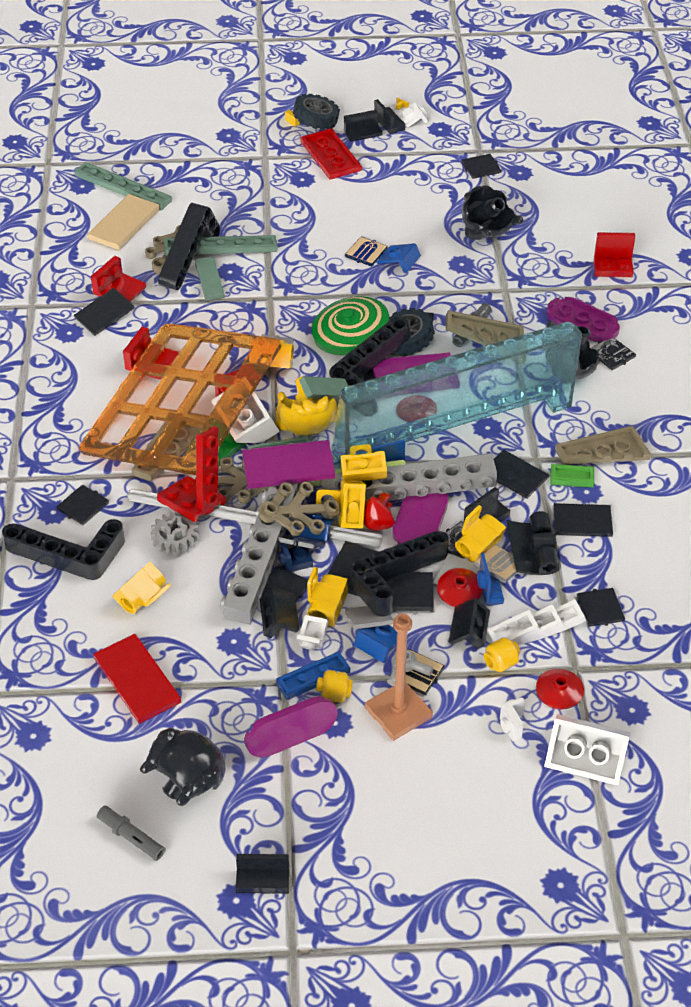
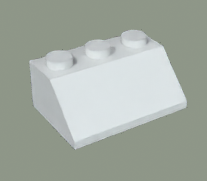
[211,378,280,443]
[544,714,630,785]

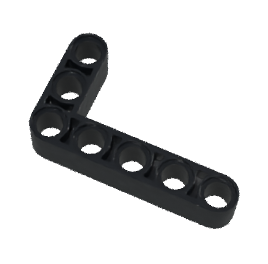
[158,202,220,290]
[329,316,411,413]
[2,519,125,580]
[350,531,449,617]

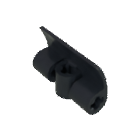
[507,511,559,575]

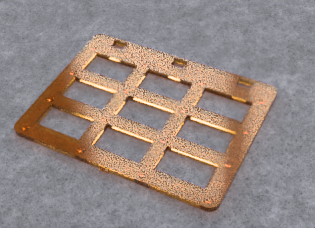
[79,323,281,475]

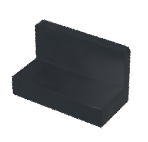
[374,99,406,134]
[344,110,382,142]
[463,487,510,523]
[259,586,300,638]
[448,598,490,650]
[236,854,290,894]

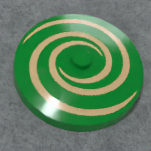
[312,296,390,355]

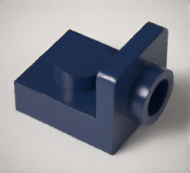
[278,543,313,572]

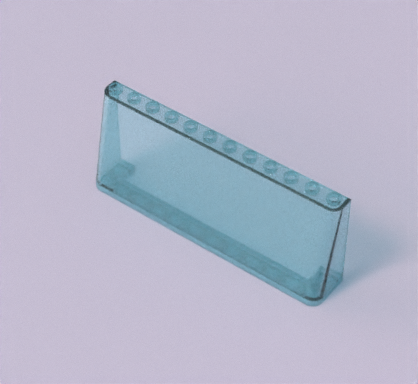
[332,322,582,469]

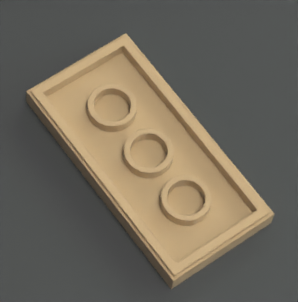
[87,194,160,250]

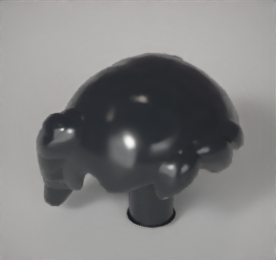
[462,185,523,240]
[540,320,600,384]
[140,728,226,806]

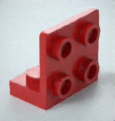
[593,232,636,277]
[91,255,146,302]
[123,326,179,380]

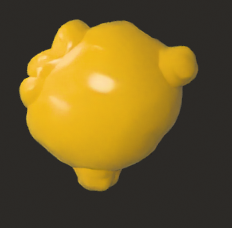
[275,376,340,436]

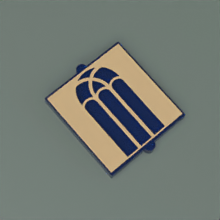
[345,236,388,267]

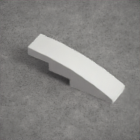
[487,599,586,645]

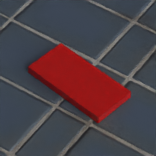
[300,128,362,180]
[93,634,182,724]

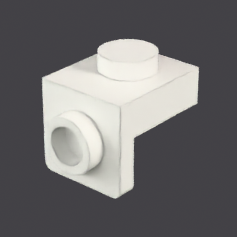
[398,103,428,128]
[296,615,329,650]
[500,698,525,741]

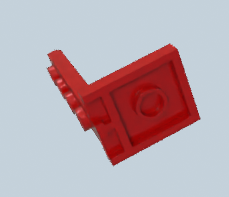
[157,426,226,522]

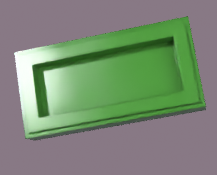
[550,464,594,488]

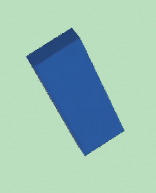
[276,651,351,700]

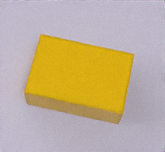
[285,110,300,127]

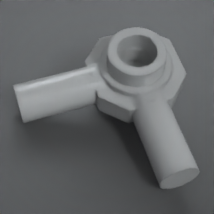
[387,650,433,686]

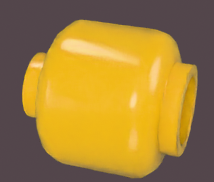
[484,637,520,672]
[316,670,352,703]

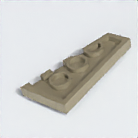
[445,310,524,360]
[131,414,208,481]
[555,426,651,465]

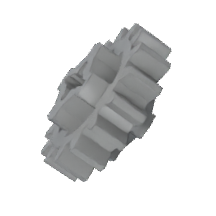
[150,512,199,555]

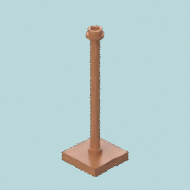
[365,613,433,741]

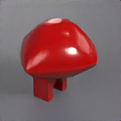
[363,492,395,531]

